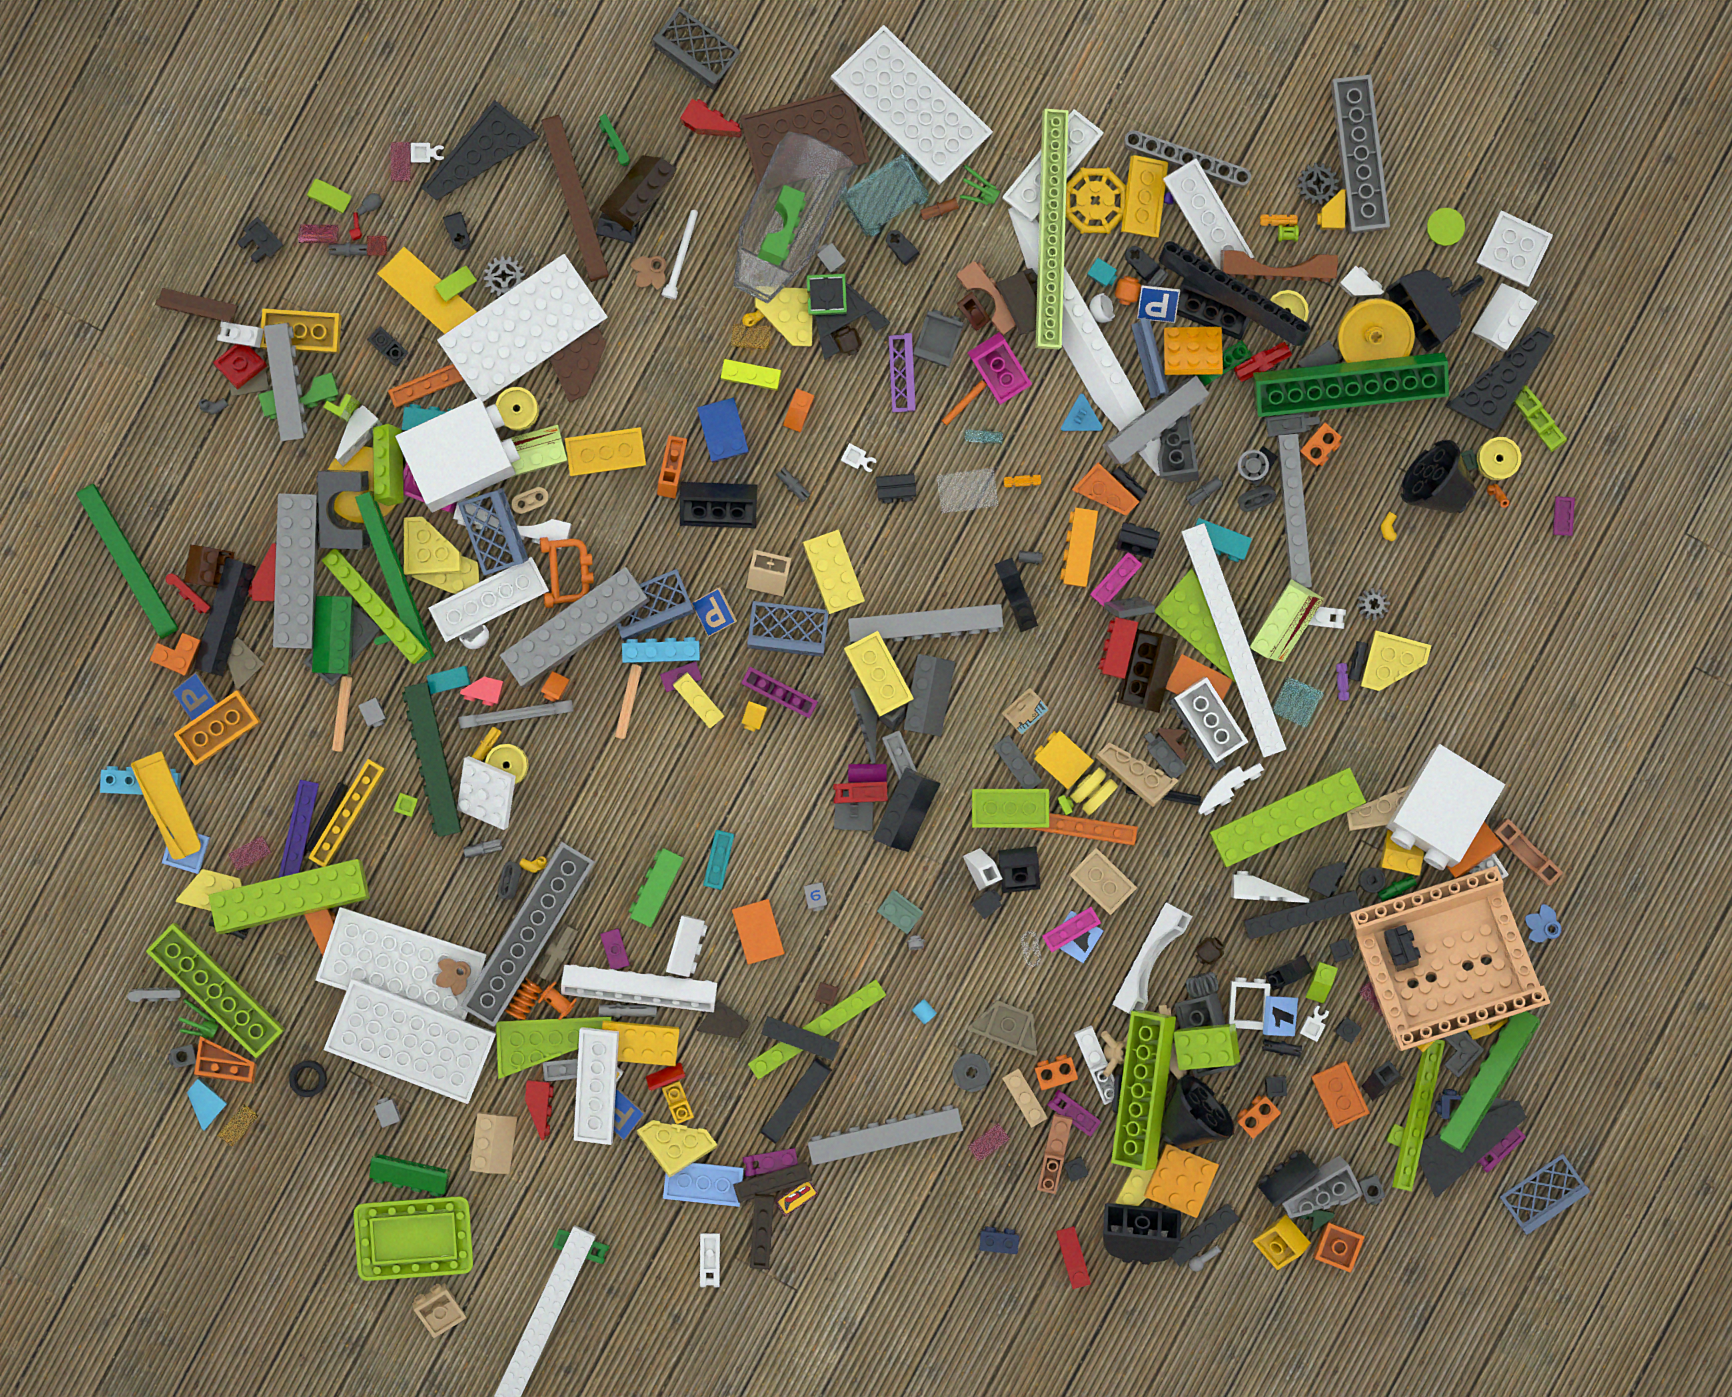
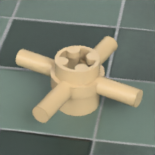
[1101,1031,1128,1077]

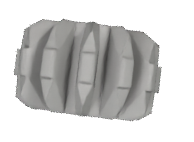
[1357,588,1390,621]

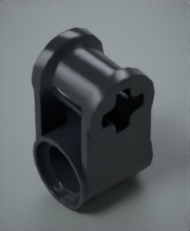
[443,211,470,250]
[886,230,920,267]
[1125,246,1160,282]

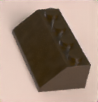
[599,155,677,232]
[1117,629,1178,713]

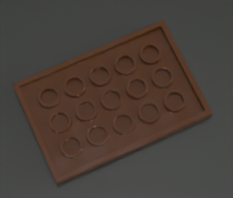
[740,90,870,191]

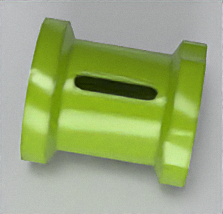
[1278,225,1299,242]

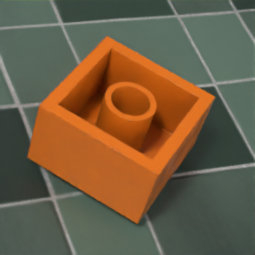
[1313,1221,1365,1273]

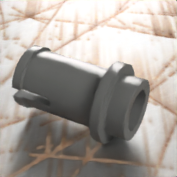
[1019,550,1043,565]

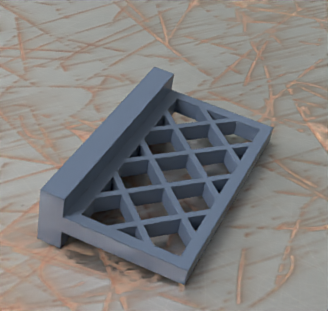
[1131,317,1169,399]
[458,487,529,575]
[617,569,695,642]
[747,601,828,657]
[1500,1154,1591,1235]

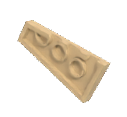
[1096,742,1179,807]
[1346,785,1410,832]

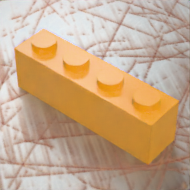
[1060,507,1098,588]

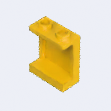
[1034,730,1094,790]

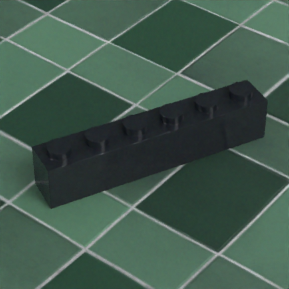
[194,558,256,677]
[1242,890,1361,939]

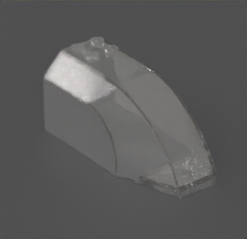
[734,132,858,304]

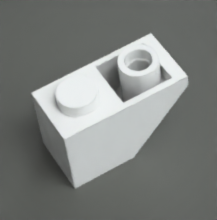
[1338,266,1384,298]
[963,848,1002,891]

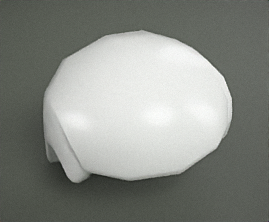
[1089,293,1115,323]
[459,624,489,649]

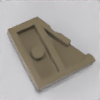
[227,636,265,690]

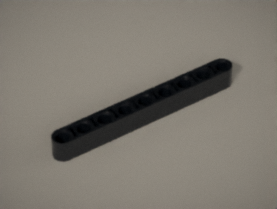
[1158,241,1310,346]

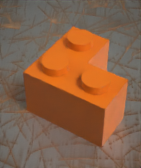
[150,633,202,676]

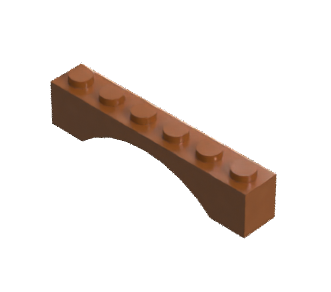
[1220,250,1338,282]

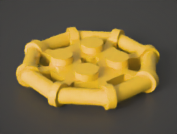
[1065,167,1127,235]

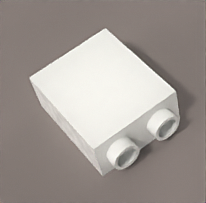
[395,397,520,513]
[1386,744,1505,870]

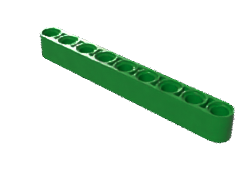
[76,483,179,639]

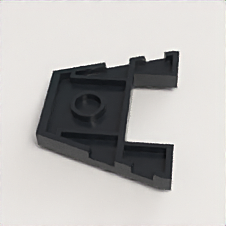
[815,282,890,360]

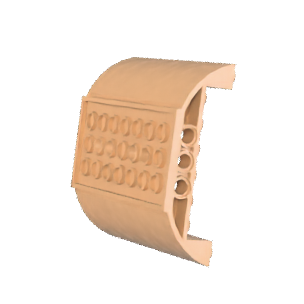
[1350,866,1550,1051]

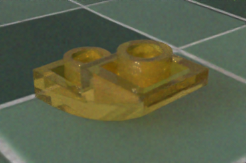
[217,1104,259,1147]

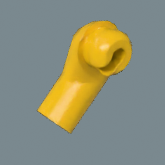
[519,856,547,873]

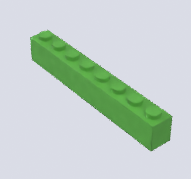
[1440,1011,1541,1153]

